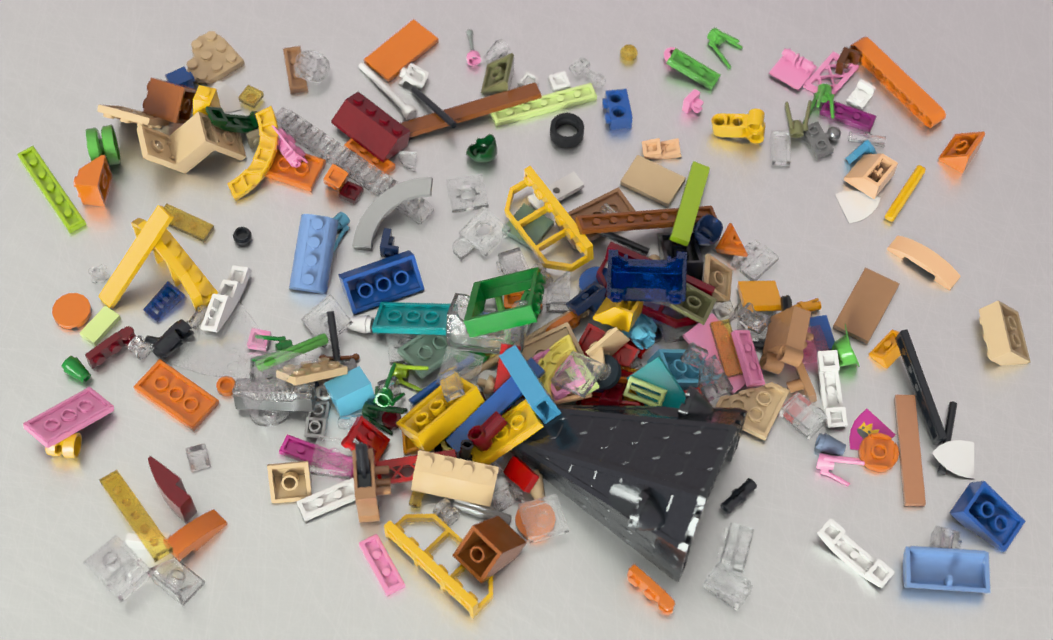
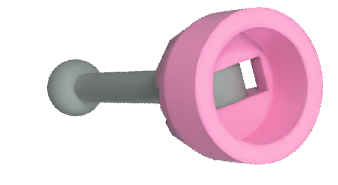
[466,29,481,66]

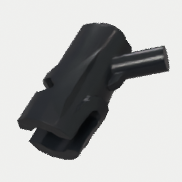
[145,319,195,359]

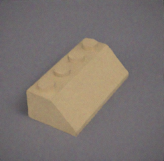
[411,450,499,507]

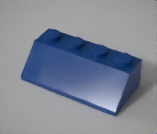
[338,250,425,314]

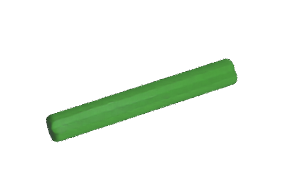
[256,333,328,371]

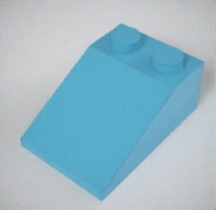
[647,349,717,391]

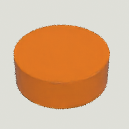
[216,376,237,396]

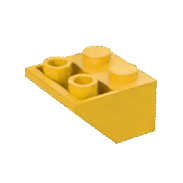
[593,288,646,332]

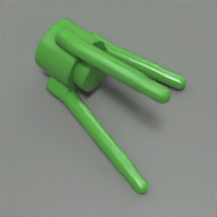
[707,28,743,68]
[803,84,834,124]

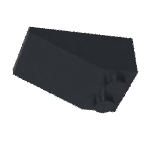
[657,232,704,281]

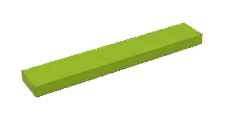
[17,146,86,233]
[669,161,710,246]

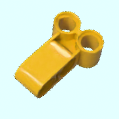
[711,109,766,144]

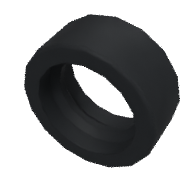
[550,113,584,148]

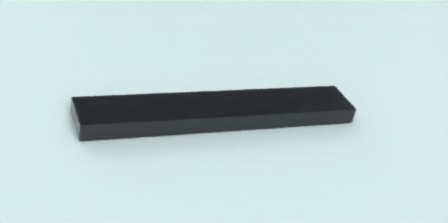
[895,329,947,445]

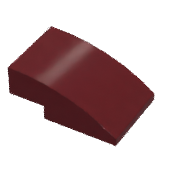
[148,456,197,523]

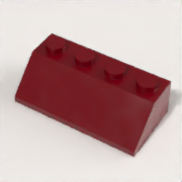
[331,91,410,163]

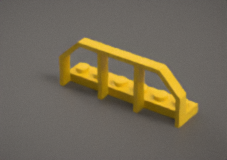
[504,166,594,272]
[131,218,218,313]
[384,514,493,618]

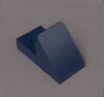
[566,281,606,316]

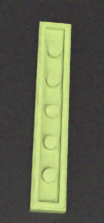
[490,83,597,127]

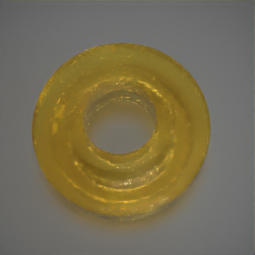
[620,44,638,61]

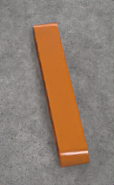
[850,36,946,128]

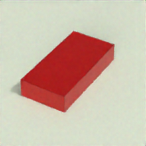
[503,456,540,493]

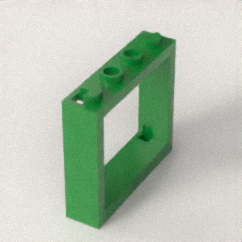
[464,267,546,338]

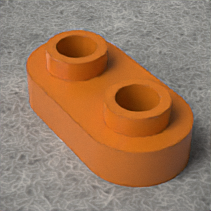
[545,311,581,332]

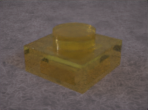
[238,85,264,108]

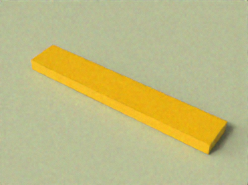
[98,205,174,309]

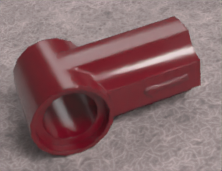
[468,411,508,451]

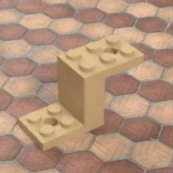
[137,112,246,174]

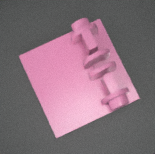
[769,48,817,91]
[272,125,308,168]

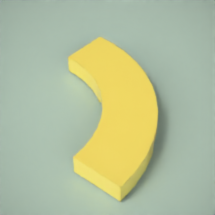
[537,334,577,398]

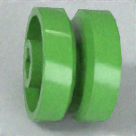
[86,124,121,166]

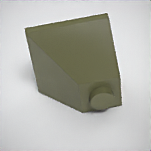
[669,281,717,325]

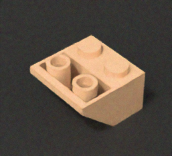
[844,153,898,199]

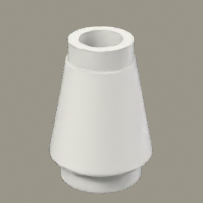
[345,315,374,334]

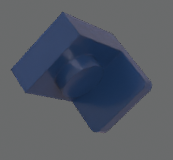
[380,228,399,258]

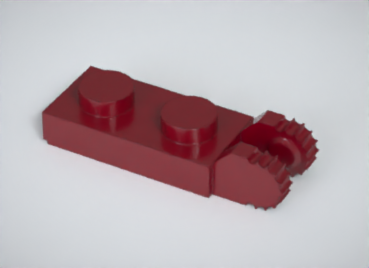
[85,326,136,369]

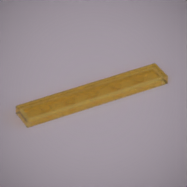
[99,470,174,562]

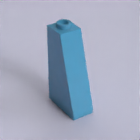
[499,345,561,424]

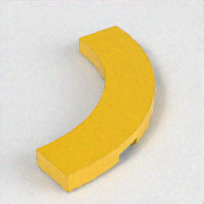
[227,106,279,200]

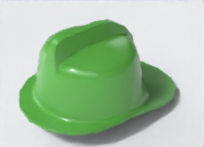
[832,324,860,367]

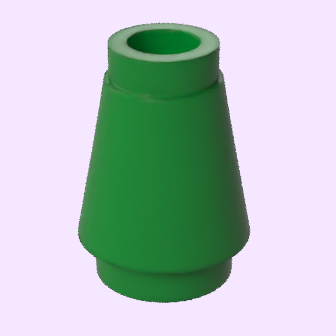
[61,356,91,383]

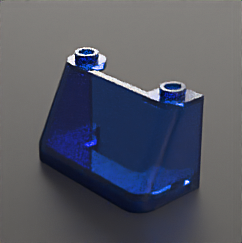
[606,249,687,304]

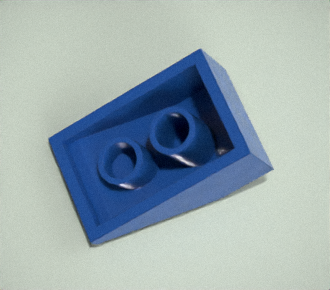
[949,481,1025,552]

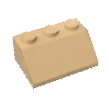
[979,300,1031,366]

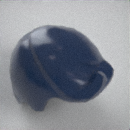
[693,214,723,246]

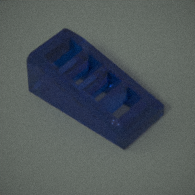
[143,281,185,322]

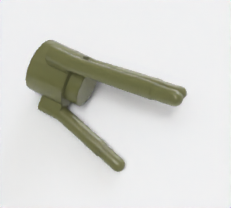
[785,100,812,138]

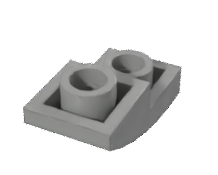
[304,401,330,438]

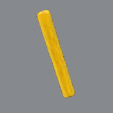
[885,165,926,222]

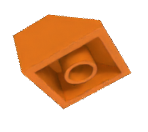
[74,155,112,207]

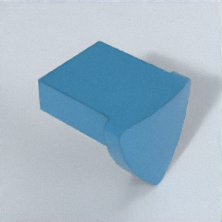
[845,139,877,164]

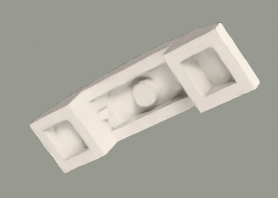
[817,350,848,428]
[817,518,895,588]

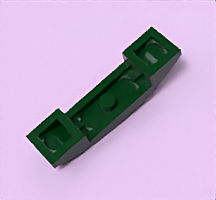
[205,107,259,133]

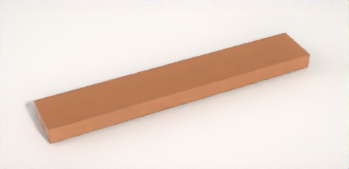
[894,395,926,507]

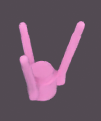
[817,453,865,486]

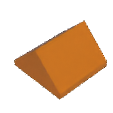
[938,131,985,173]

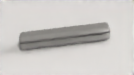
[453,500,512,525]

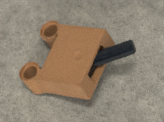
[759,295,814,375]
[352,442,391,523]

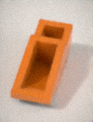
[163,509,228,562]

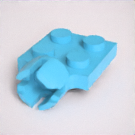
[620,314,657,350]

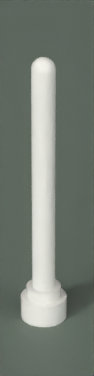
[359,62,418,120]

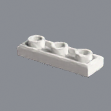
[528,172,584,210]

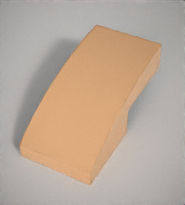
[642,138,682,159]

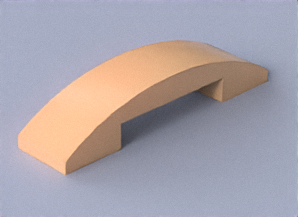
[887,236,961,290]

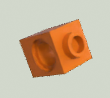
[323,164,349,193]

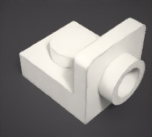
[399,63,429,89]
[846,79,875,111]

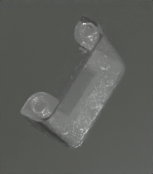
[446,293,528,354]

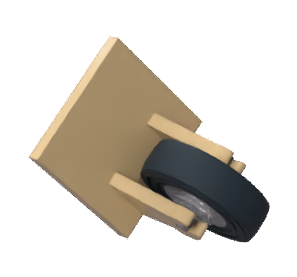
[586,327,630,390]

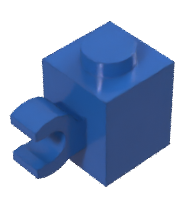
[165,66,195,89]

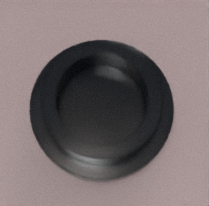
[233,227,252,245]

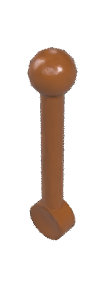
[319,353,360,361]

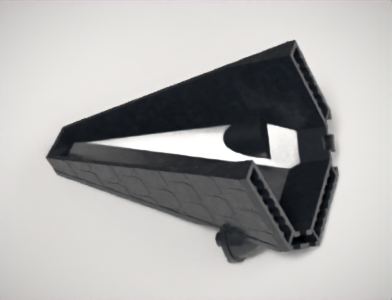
[509,386,748,582]

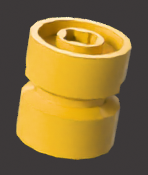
[46,433,82,458]

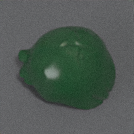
[466,134,497,163]

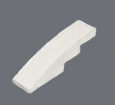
[200,266,252,332]

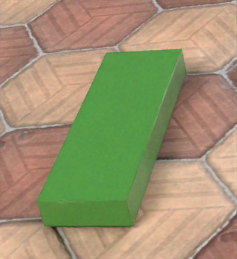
[666,48,721,91]

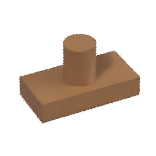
[786,361,817,404]

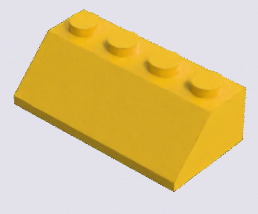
[396,373,485,452]

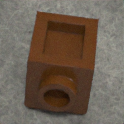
[835,47,861,75]

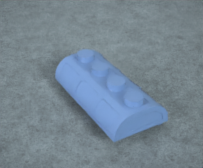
[289,214,339,295]
[903,546,990,594]

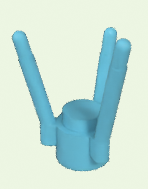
[333,212,350,251]

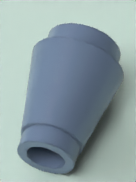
[815,433,846,455]

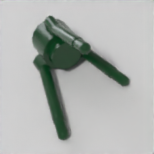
[361,401,408,435]

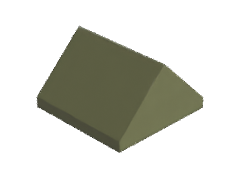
[481,53,514,95]

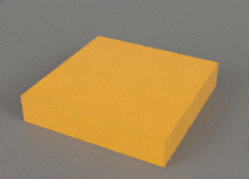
[737,281,781,312]

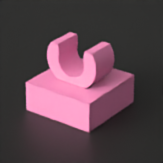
[682,89,704,114]

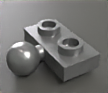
[804,121,841,159]

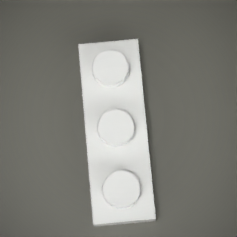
[297,478,355,521]

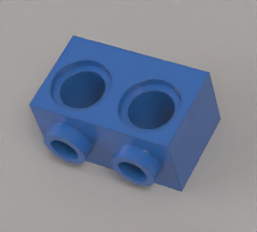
[602,89,633,130]

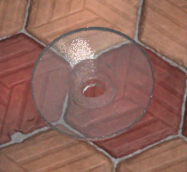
[250,410,290,427]

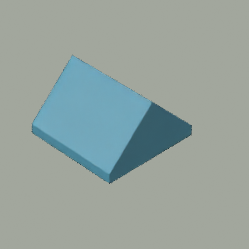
[324,366,375,418]

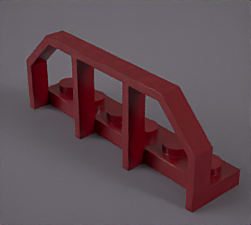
[596,242,715,329]

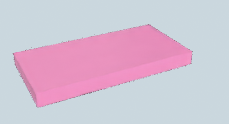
[682,313,762,395]
[23,387,114,448]

